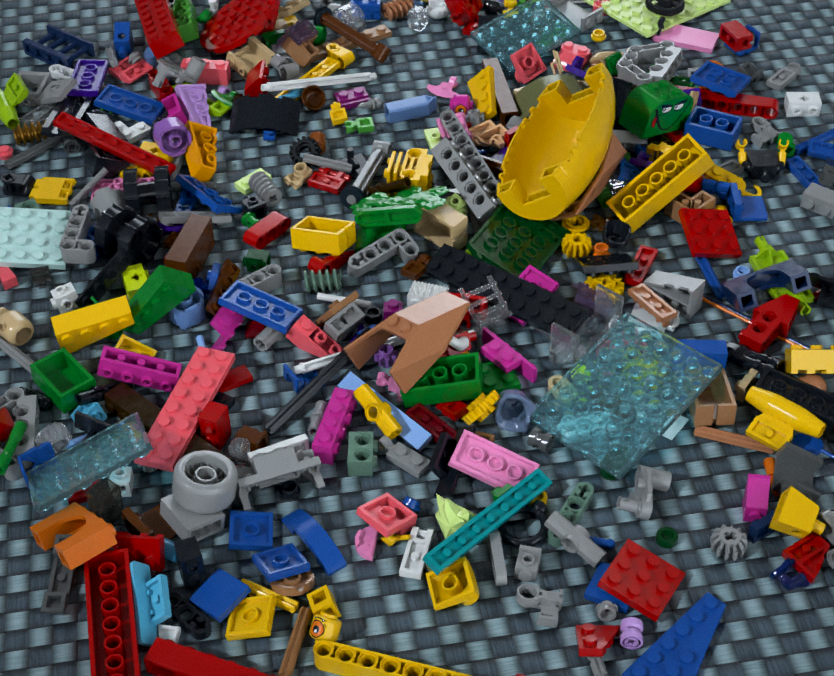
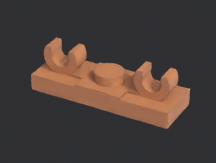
[628,283,677,328]

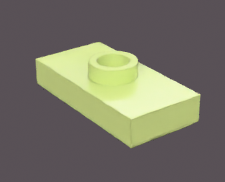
[424,127,442,150]

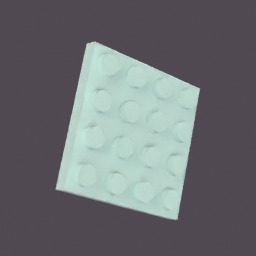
[0,207,71,270]

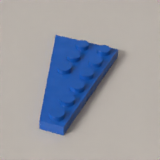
[622,592,726,676]

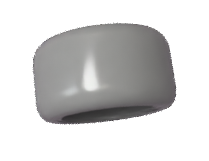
[172,450,238,514]

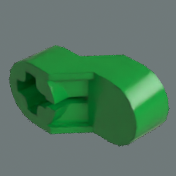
[776,132,795,159]

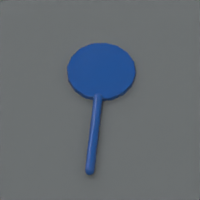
[792,433,834,459]

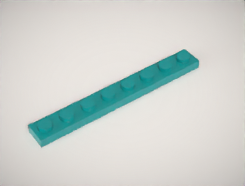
[422,468,553,576]

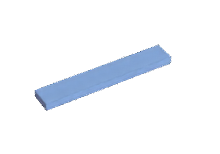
[337,371,433,452]

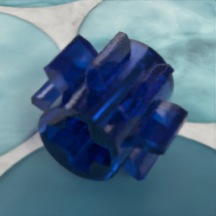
[193,277,211,299]

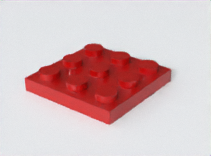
[678,208,742,258]
[597,538,686,622]

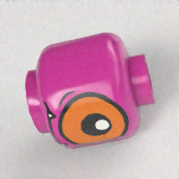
[450,94,473,115]

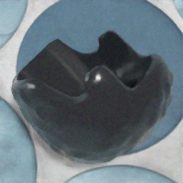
[602,220,631,249]

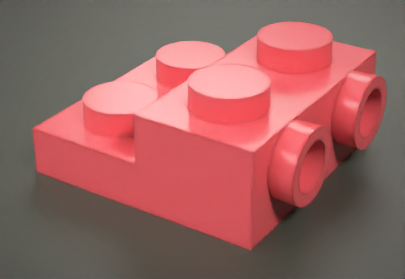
[356,492,418,538]

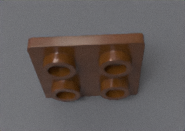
[121,504,178,540]

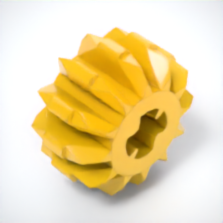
[561,231,592,258]

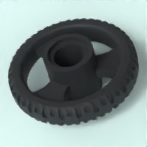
[645,0,685,16]

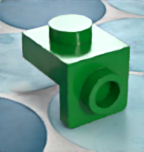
[605,51,622,77]

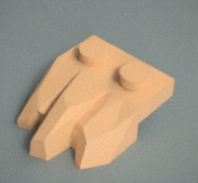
[469,119,507,149]

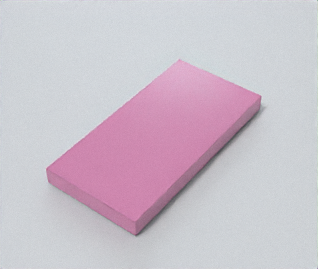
[652,25,719,54]
[448,429,540,488]

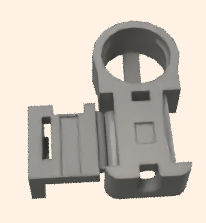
[749,116,782,149]
[515,583,563,628]

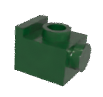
[243,248,271,272]

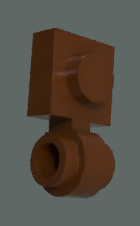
[400,254,432,281]

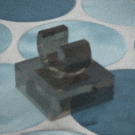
[30,266,52,289]

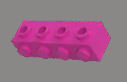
[97,345,182,392]
[311,387,357,465]

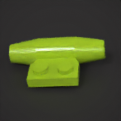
[0,73,29,130]

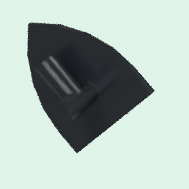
[337,147,367,179]

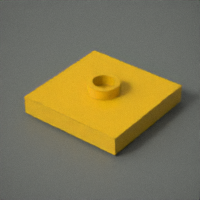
[225,594,277,641]

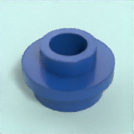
[401,496,421,513]

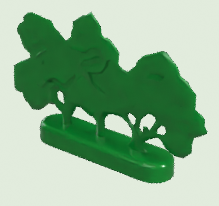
[350,185,449,227]

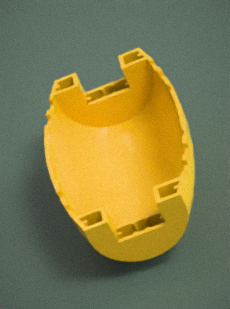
[497,62,615,220]

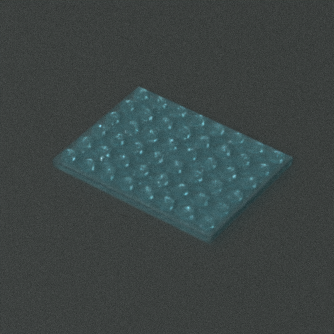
[525,312,723,480]

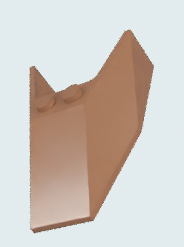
[550,133,627,221]
[343,291,471,394]

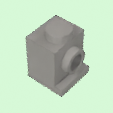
[514,545,542,583]

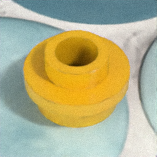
[591,29,606,43]

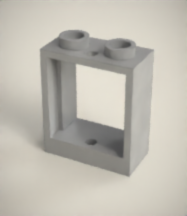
[16,71,52,108]

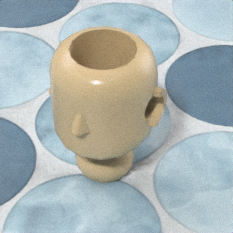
[0,307,34,346]

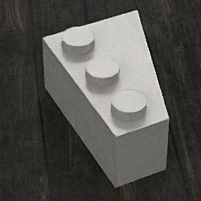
[644,270,706,319]

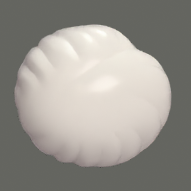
[426,0,451,19]

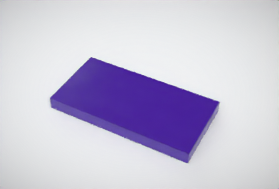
[67,59,110,97]

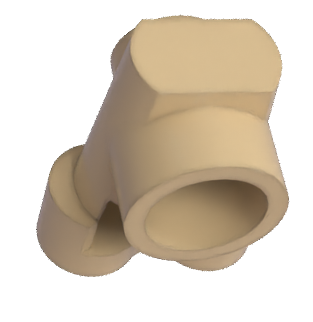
[283,162,313,190]

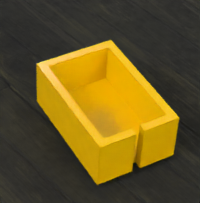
[290,216,356,256]

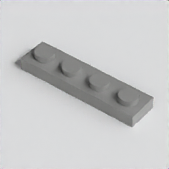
[158,211,232,226]

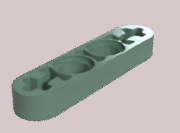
[547,482,594,547]

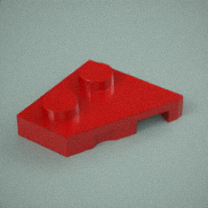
[782,532,830,584]
[575,623,620,657]

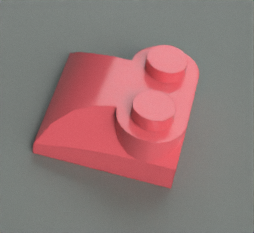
[550,41,592,73]
[510,42,547,84]

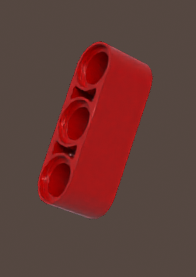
[148,69,174,102]
[243,211,291,250]

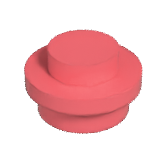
[0,145,13,160]

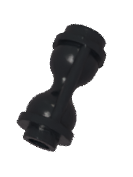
[483,0,517,16]

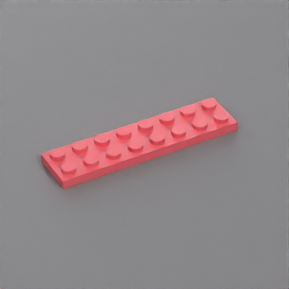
[134,346,235,472]

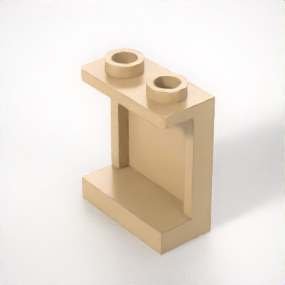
[226,36,275,79]

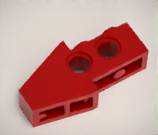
[738,294,800,353]

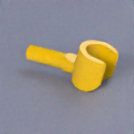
[381,534,411,546]

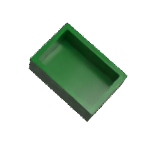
[30,347,96,414]

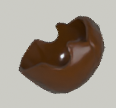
[301,85,326,111]

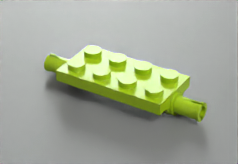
[749,236,814,316]

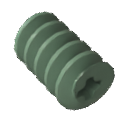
[304,268,342,293]

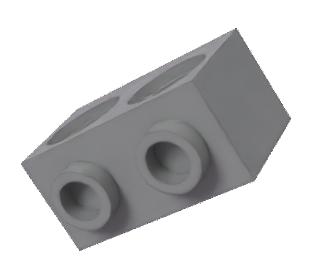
[323,302,365,343]

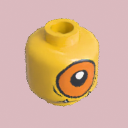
[309,611,342,643]

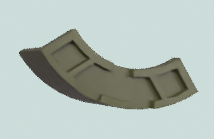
[513,74,583,119]

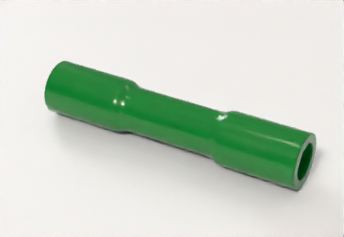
[0,421,27,475]

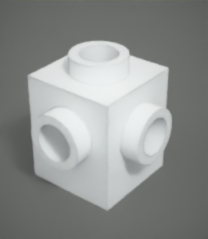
[50,282,78,314]

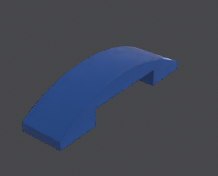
[281,509,347,576]

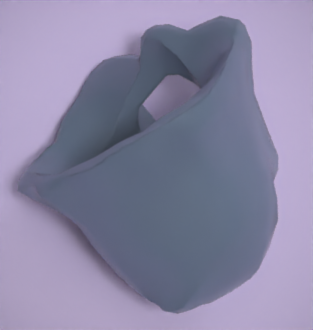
[495,389,536,433]

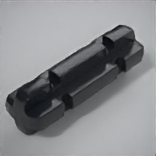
[19,387,52,409]

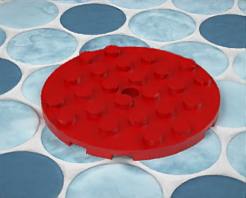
[200,0,280,54]

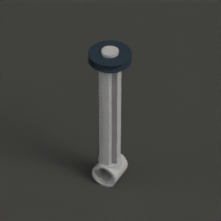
[340,140,393,210]

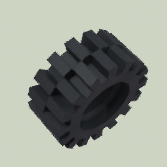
[289,136,322,168]

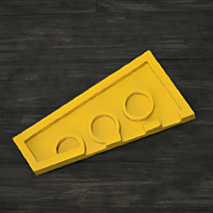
[467,65,497,121]

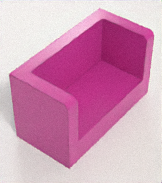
[161,93,188,125]

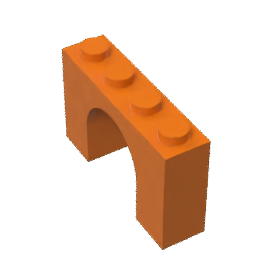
[30,502,117,570]

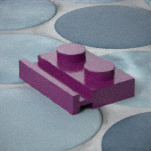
[333,87,371,110]

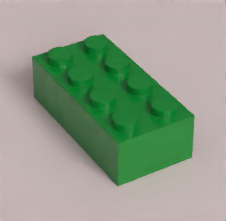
[400,352,484,408]

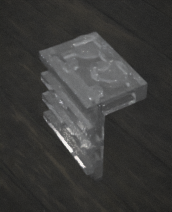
[458,275,513,335]

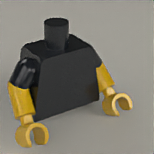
[735,138,789,183]

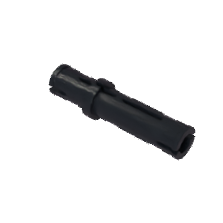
[75,380,133,406]

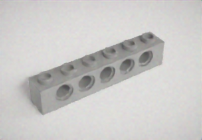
[430,137,500,224]

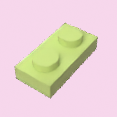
[234,168,272,195]

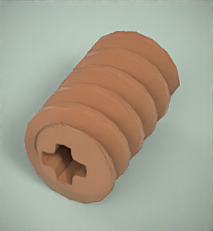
[381,0,414,21]

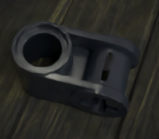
[0,173,36,197]

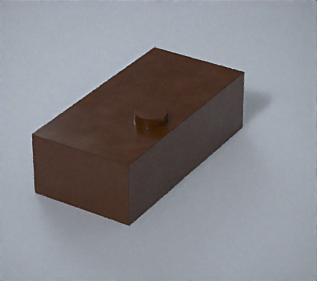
[164,214,215,281]

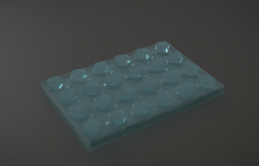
[470,0,581,75]
[26,412,153,513]

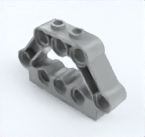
[616,40,682,89]
[0,387,40,481]

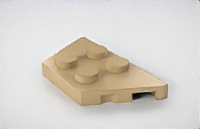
[277,0,311,20]

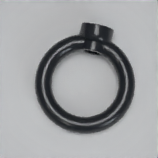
[498,500,549,548]

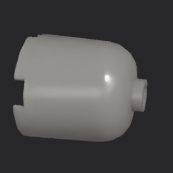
[90,187,125,222]

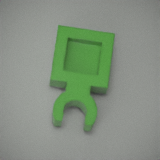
[345,117,374,133]

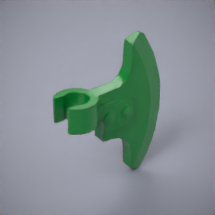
[211,90,239,107]

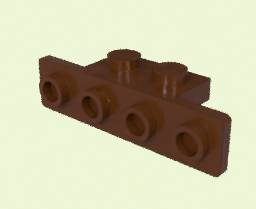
[206,259,241,316]

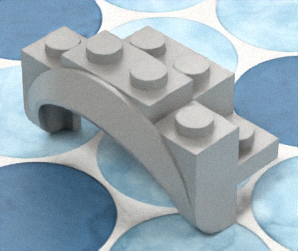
[236,447,325,511]

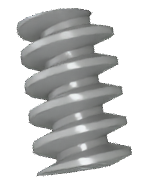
[249,171,282,206]

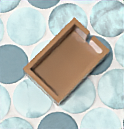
[682,368,737,426]

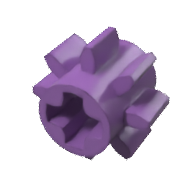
[374,344,398,368]

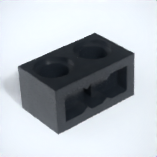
[173,536,206,590]

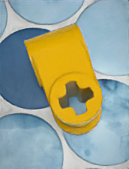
[326,43,355,69]

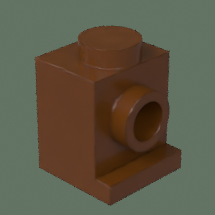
[235,425,269,453]

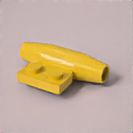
[745,386,826,451]

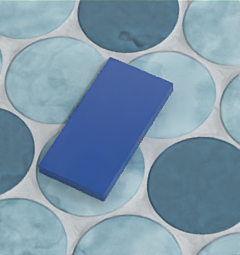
[94,84,166,126]
[218,280,303,334]

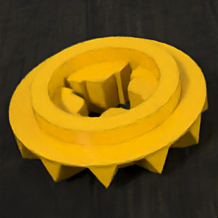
[562,214,590,234]

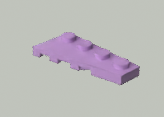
[174,84,211,127]

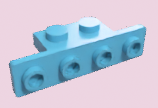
[130,561,172,647]

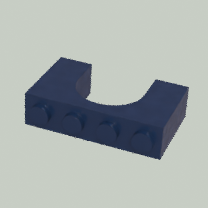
[721,259,812,313]

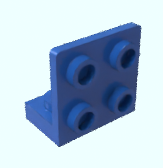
[727,183,768,222]

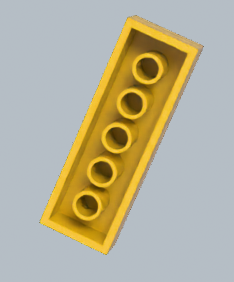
[606,133,715,233]

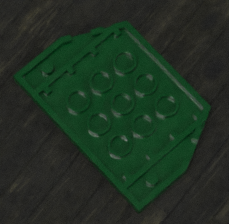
[466,203,570,277]

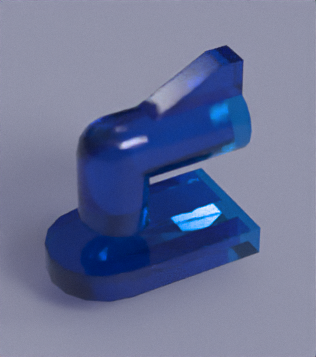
[769,558,810,590]

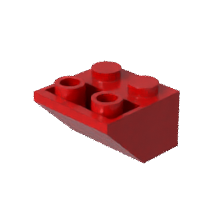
[244,60,270,97]

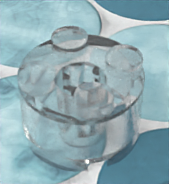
[331,2,365,38]

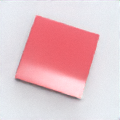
[108,56,154,84]

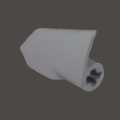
[270,54,305,81]

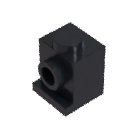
[241,195,267,219]

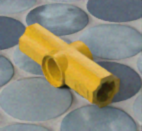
[354,384,403,440]

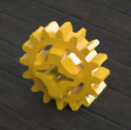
[584,272,624,305]
[462,389,501,425]

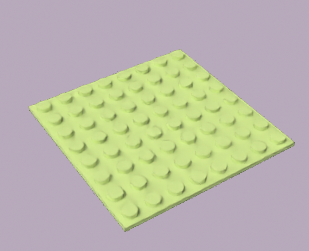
[583,0,731,38]

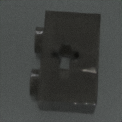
[86,476,124,524]

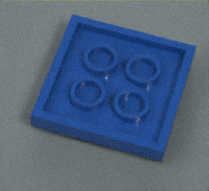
[690,60,752,98]

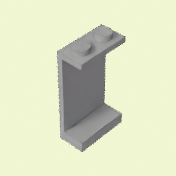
[543,0,604,32]

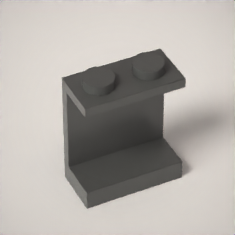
[772,441,823,502]

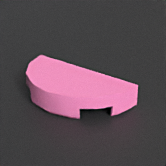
[355,525,379,561]

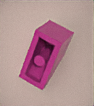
[742,474,770,522]

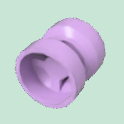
[620,617,643,650]

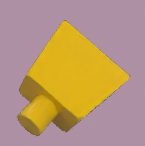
[769,486,826,539]

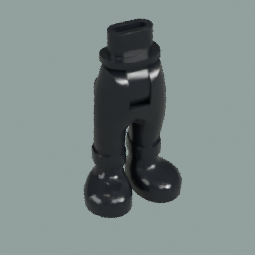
[726,341,785,377]

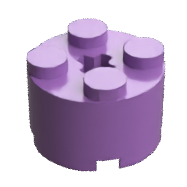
[153,117,192,157]

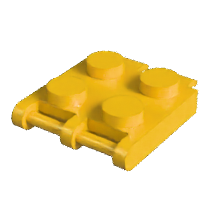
[29,177,77,205]

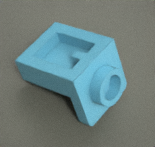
[70,402,107,421]

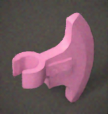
[426,76,459,98]
[376,372,403,403]

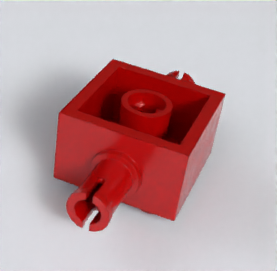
[444,0,483,26]

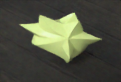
[435,493,476,539]

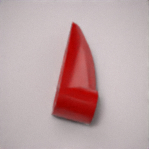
[307,249,355,274]

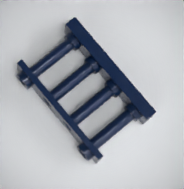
[22,24,95,69]

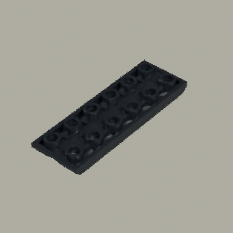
[41,96,97,138]

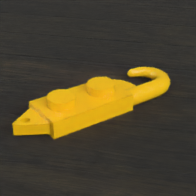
[703,164,762,196]

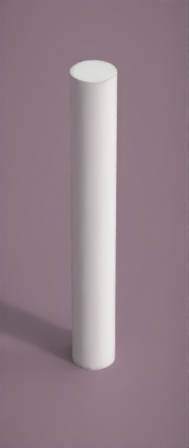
[317,292,372,308]

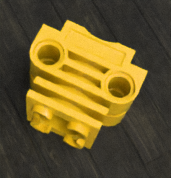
[384,148,433,197]

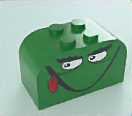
[618,80,693,139]

